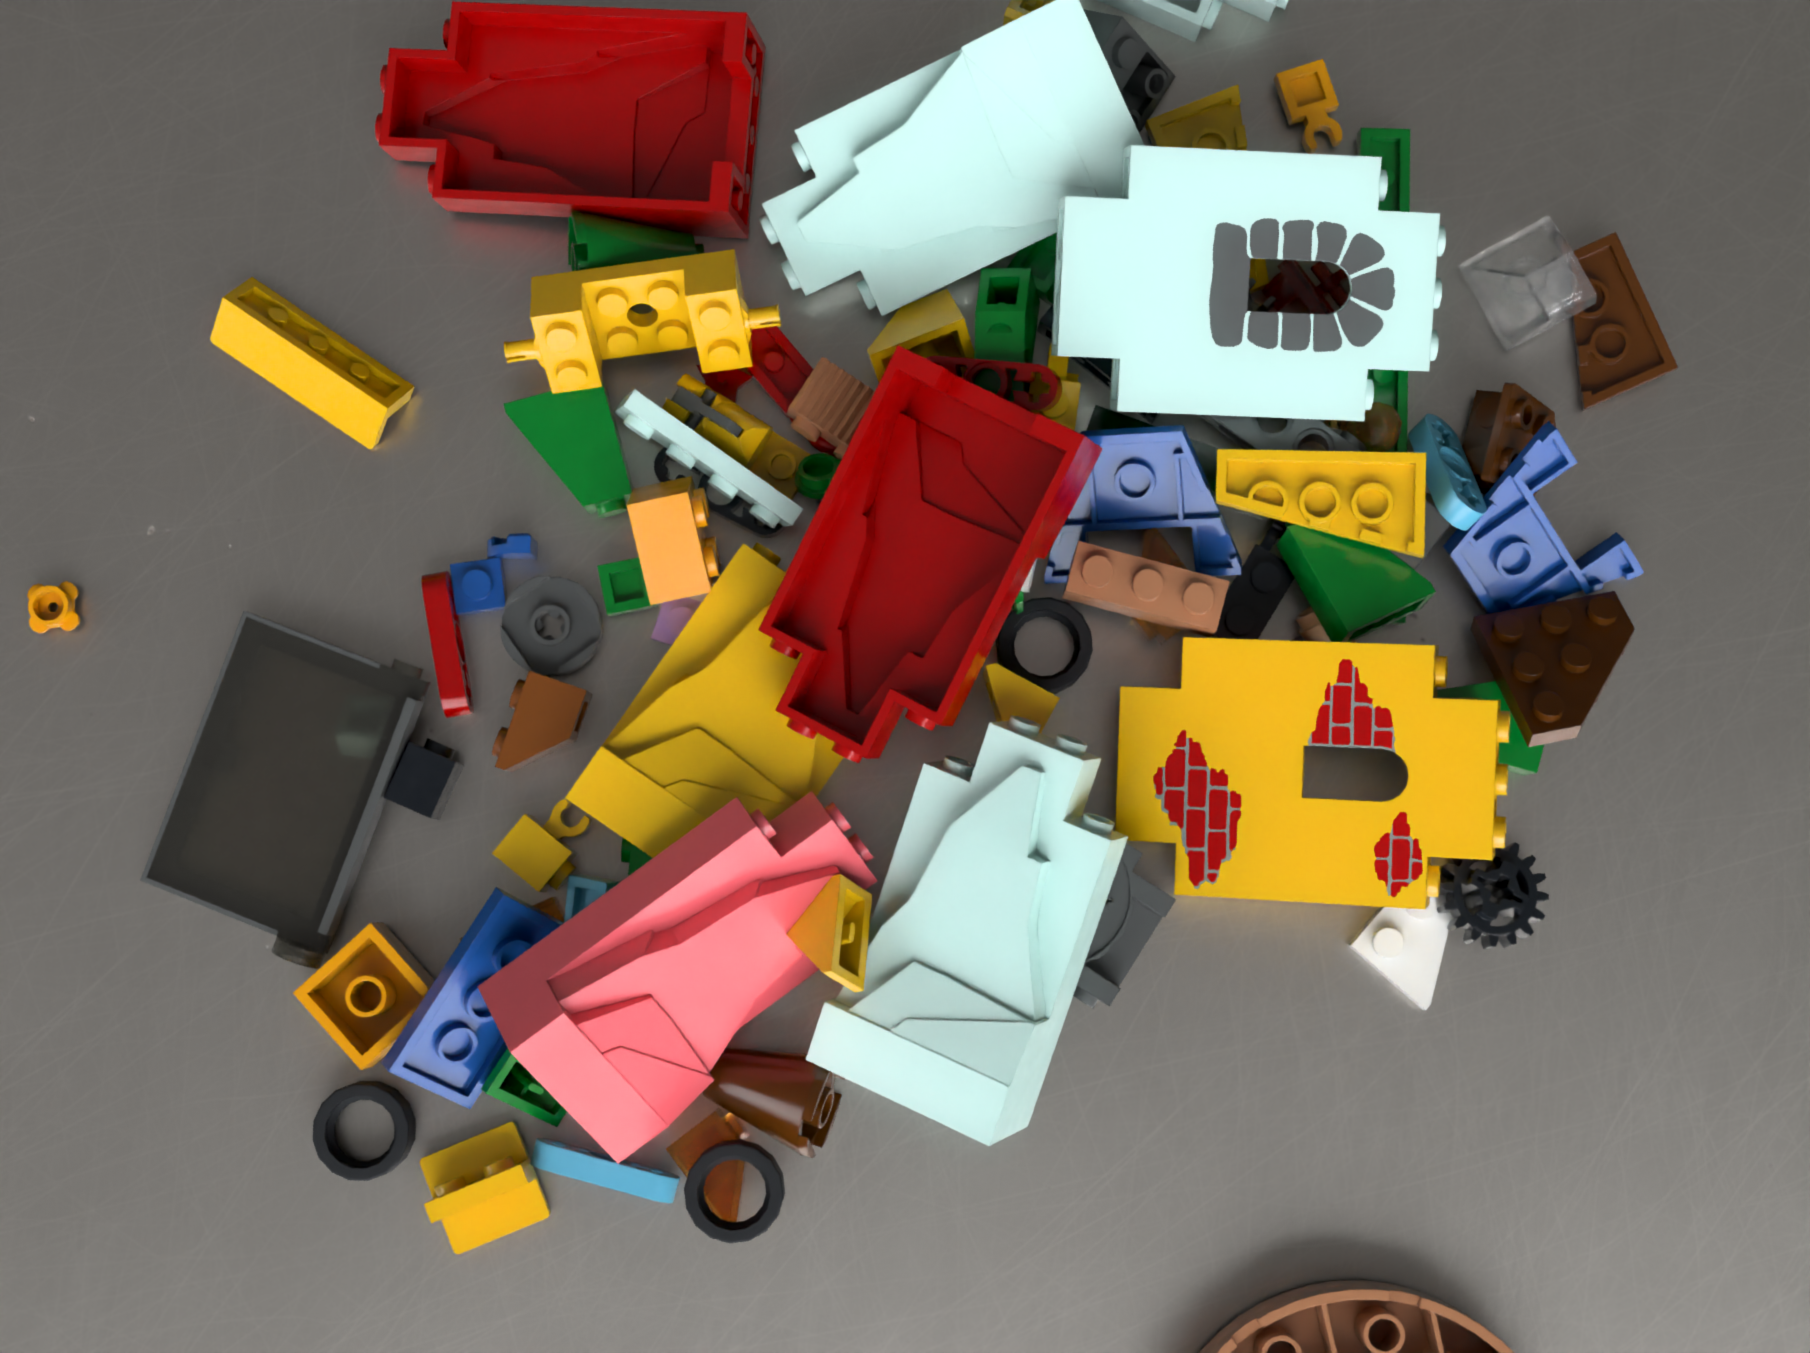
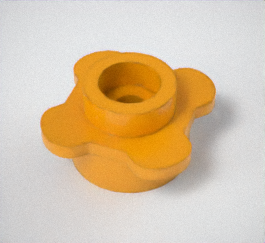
[27,581,80,633]

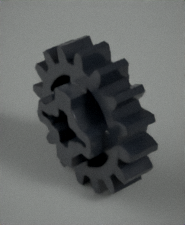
[1437,842,1549,950]

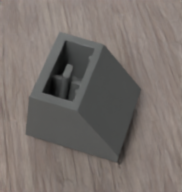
[1083,9,1176,133]

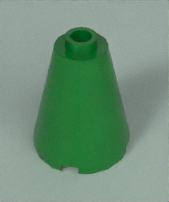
[568,211,705,271]

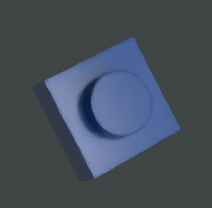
[450,557,508,616]

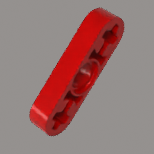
[926,356,1062,412]
[421,571,474,719]

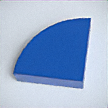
[487,533,538,560]

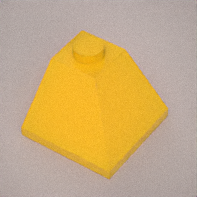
[867,289,974,384]

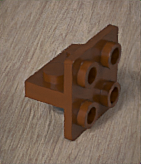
[1462,382,1556,497]

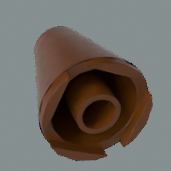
[703,1048,845,1158]

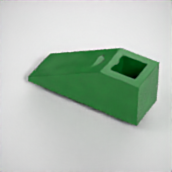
[974,268,1040,402]

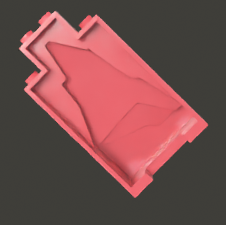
[477,791,878,1164]

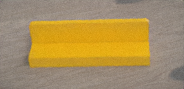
[210,277,415,449]

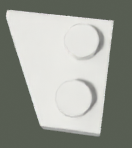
[1348,894,1452,1010]

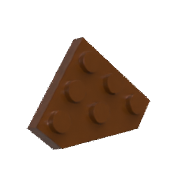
[1470,591,1635,747]

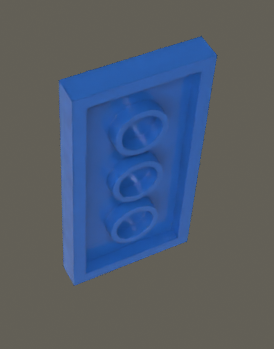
[382,887,564,1109]

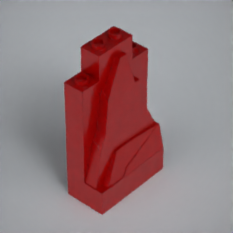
[375,1,766,239]
[758,345,1103,763]

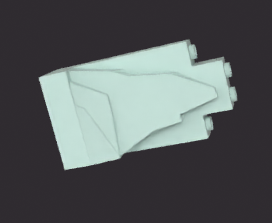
[759,0,1145,316]
[806,715,1128,1146]

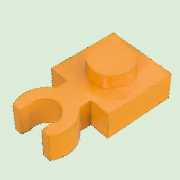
[1273,59,1342,154]

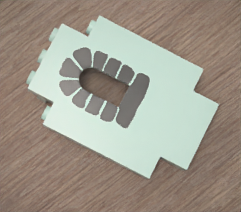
[1051,145,1446,421]

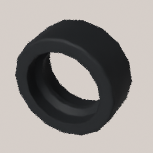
[996,597,1093,694]
[312,1081,416,1181]
[684,1139,785,1244]

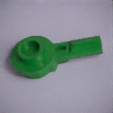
[795,453,841,499]

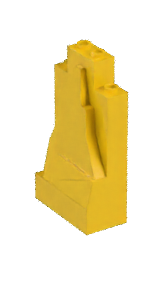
[565,542,844,858]

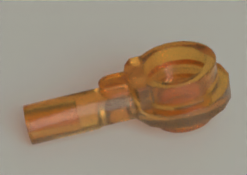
[1324,402,1402,452]

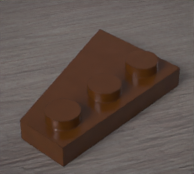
[1567,232,1678,411]

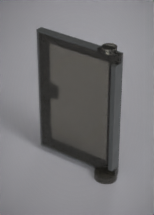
[140,611,431,969]

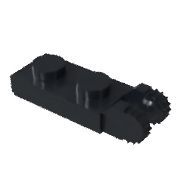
[1212,519,1294,639]

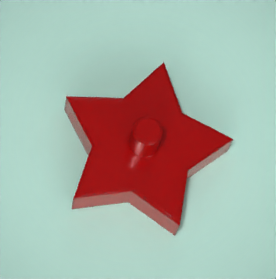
[696,365,753,403]

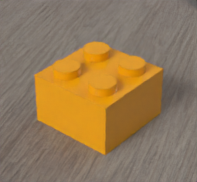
[626,476,721,605]
[293,922,435,1070]

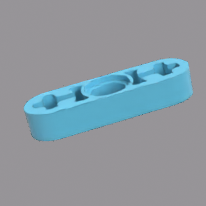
[1408,414,1487,531]
[530,1138,680,1203]

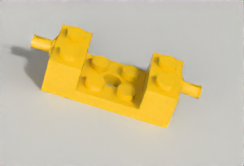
[504,249,782,394]

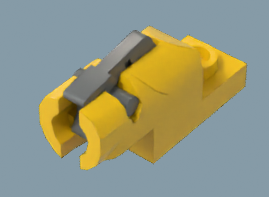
[662,373,811,500]

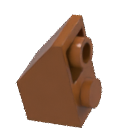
[492,671,593,773]

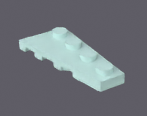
[613,389,803,528]

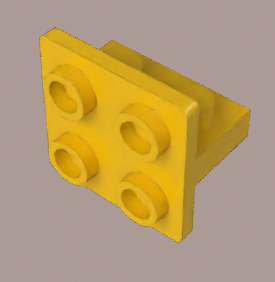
[419,1121,551,1254]

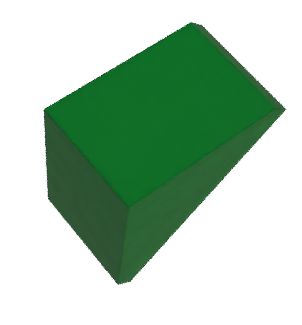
[481,1048,567,1127]

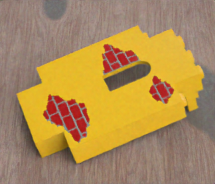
[1115,637,1510,910]

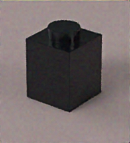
[384,738,464,820]

